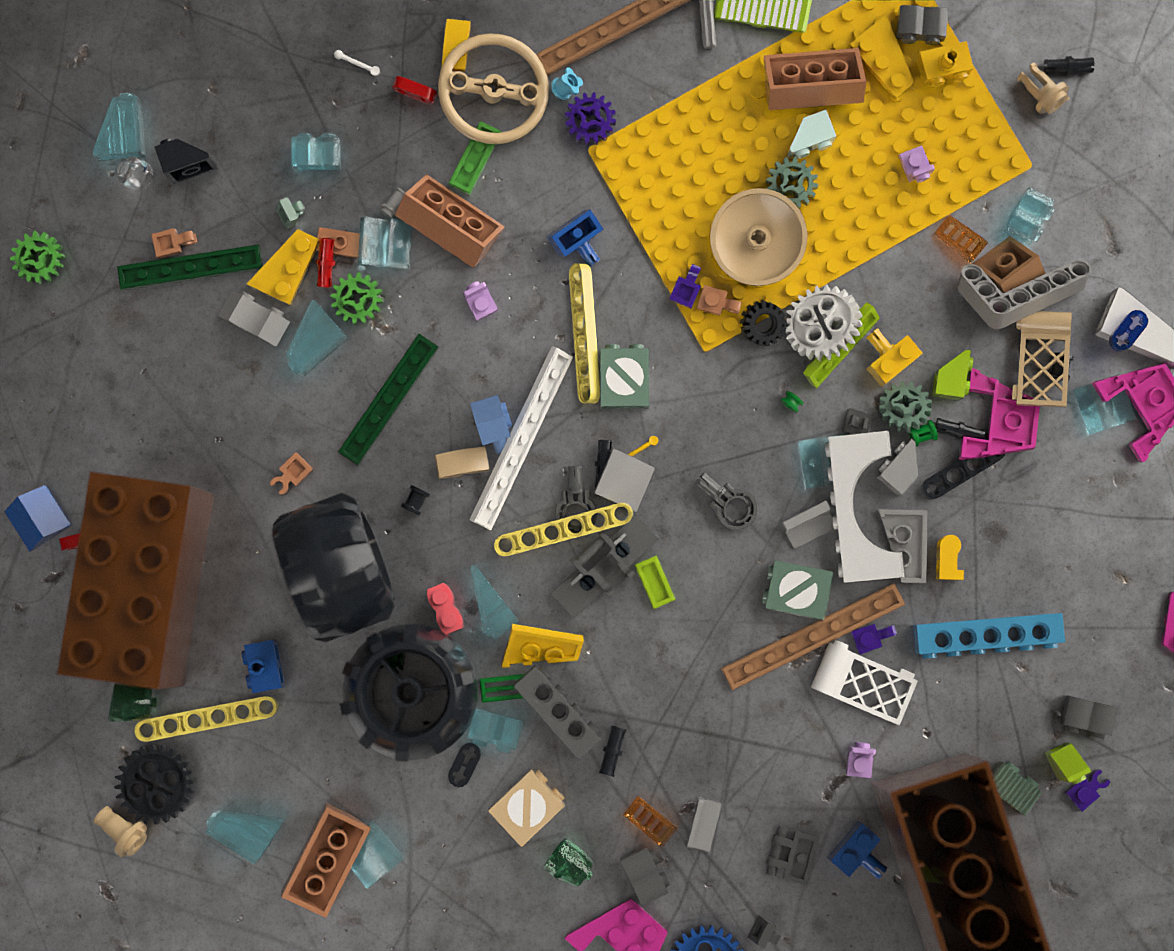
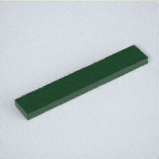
[117,244,263,291]
[338,334,439,466]

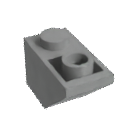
[877,439,918,496]

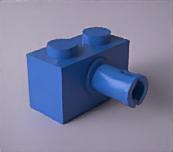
[546,209,604,267]
[241,640,285,693]
[827,821,887,880]

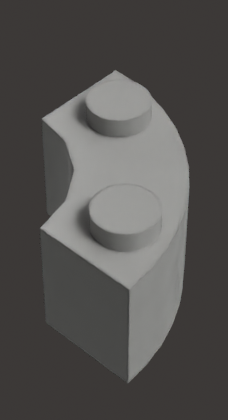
[218,291,290,347]

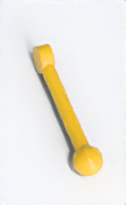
[627,436,658,457]

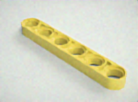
[569,263,600,404]
[494,502,633,556]
[135,696,278,742]

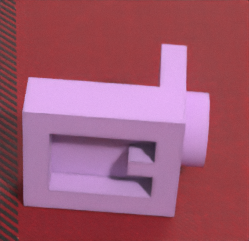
[898,146,935,183]
[463,281,498,322]
[846,742,876,778]

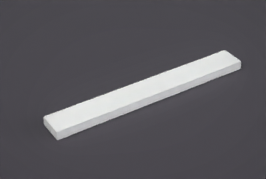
[470,346,573,530]

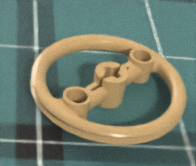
[438,33,549,144]

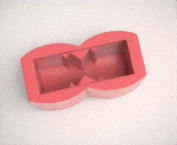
[427,583,464,635]

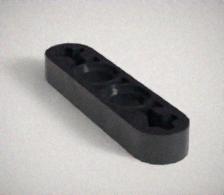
[921,454,1005,500]

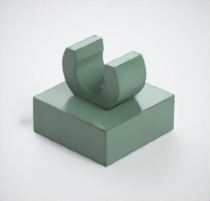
[275,197,305,230]

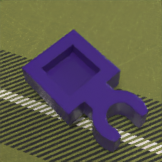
[1064,769,1111,812]

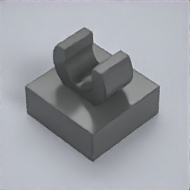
[842,408,872,435]
[748,915,781,948]

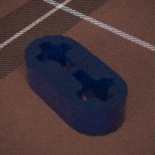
[1109,310,1148,352]

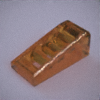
[934,214,989,264]
[623,796,678,847]

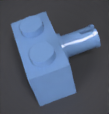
[470,395,512,454]

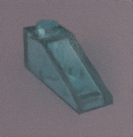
[470,564,520,640]

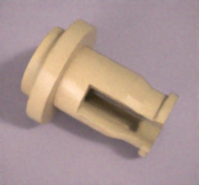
[1017,63,1070,114]
[93,806,147,857]

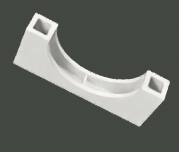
[825,431,904,583]

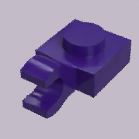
[669,264,701,309]
[851,624,897,654]

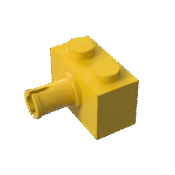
[916,41,974,87]
[866,328,923,387]

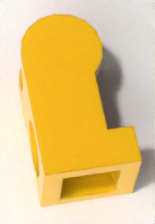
[935,535,964,580]

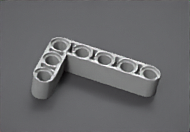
[958,260,1091,329]

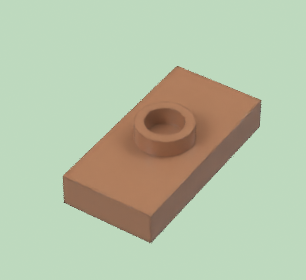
[316,227,367,259]

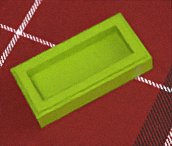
[634,555,676,609]

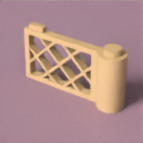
[1012,311,1072,407]

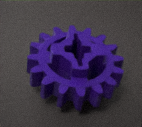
[565,92,616,145]

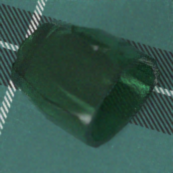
[108,683,157,723]
[542,838,594,887]

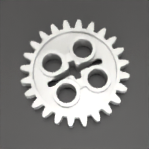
[785,285,863,361]

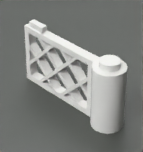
[810,640,918,726]

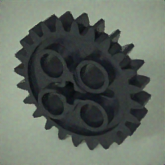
[114,744,196,825]

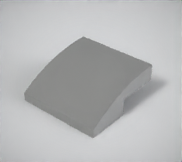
[594,449,655,512]

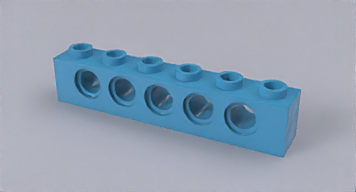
[913,613,1065,659]

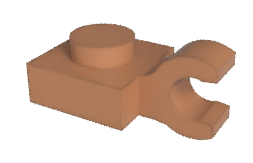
[151,228,198,259]
[697,285,742,316]

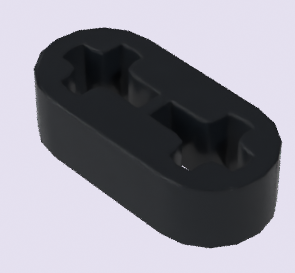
[448,742,481,787]

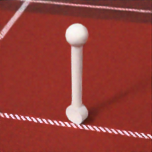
[334,50,380,76]

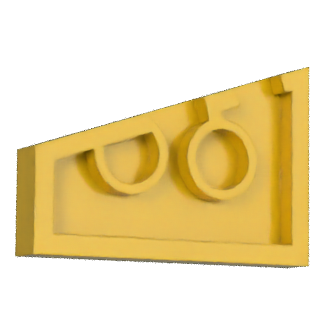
[849,14,914,100]
[247,229,319,305]
[501,624,584,668]

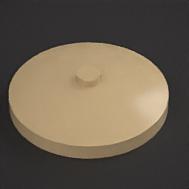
[710,188,807,286]

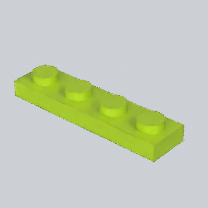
[803,302,880,388]

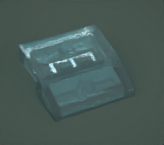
[358,216,412,270]
[1073,374,1136,435]
[798,433,848,489]
[351,820,405,889]

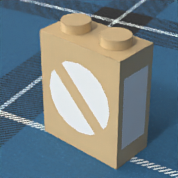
[488,769,565,847]

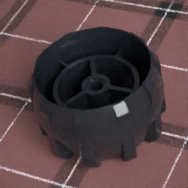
[272,493,395,642]
[339,624,478,762]

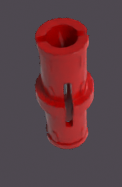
[316,237,335,288]

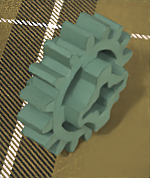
[766,157,818,209]
[879,381,932,432]

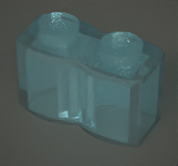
[292,133,341,171]
[1004,187,1055,245]
[468,708,524,753]

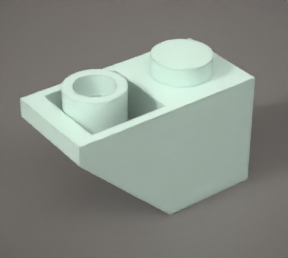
[788,110,836,159]

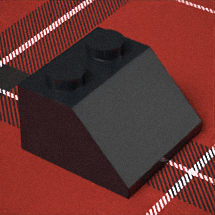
[154,138,219,184]

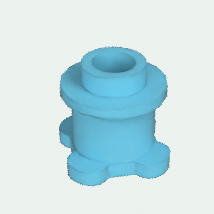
[551,68,583,100]

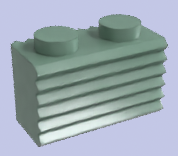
[992,761,1042,816]

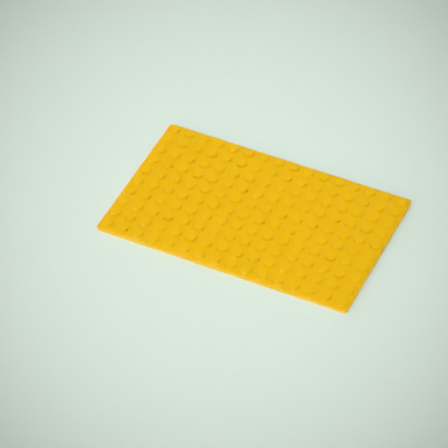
[588,0,1032,352]

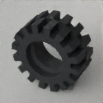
[740,300,787,346]

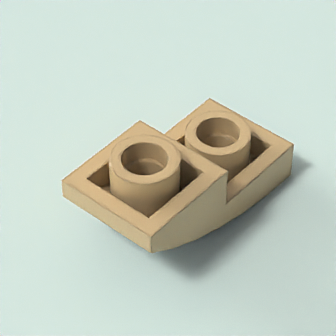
[434,446,489,479]

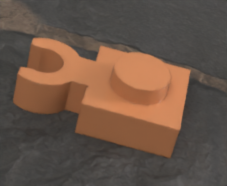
[270,452,314,495]

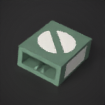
[600,344,649,409]
[763,560,834,621]

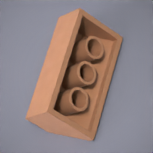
[764,48,866,110]
[395,174,505,268]
[281,803,371,918]

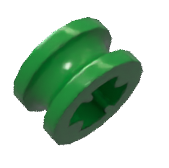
[780,390,804,413]

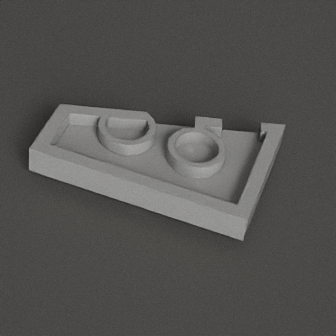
[879,509,928,583]

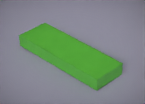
[448,121,501,196]

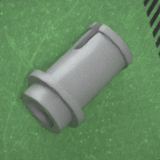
[380,187,406,219]

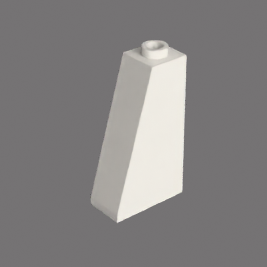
[1094,287,1174,368]

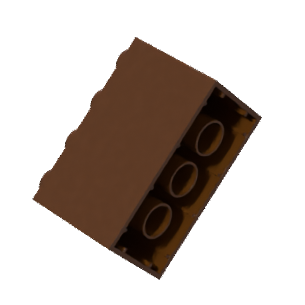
[57,471,214,689]
[871,753,1051,951]

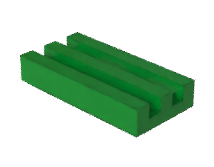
[479,674,524,703]

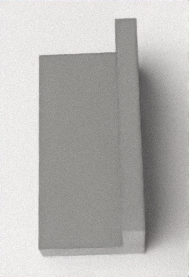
[781,501,834,548]
[685,797,722,852]

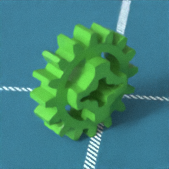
[10,231,65,284]
[330,272,384,325]

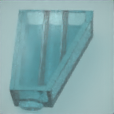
[93,93,146,162]
[286,300,348,376]
[205,809,285,865]

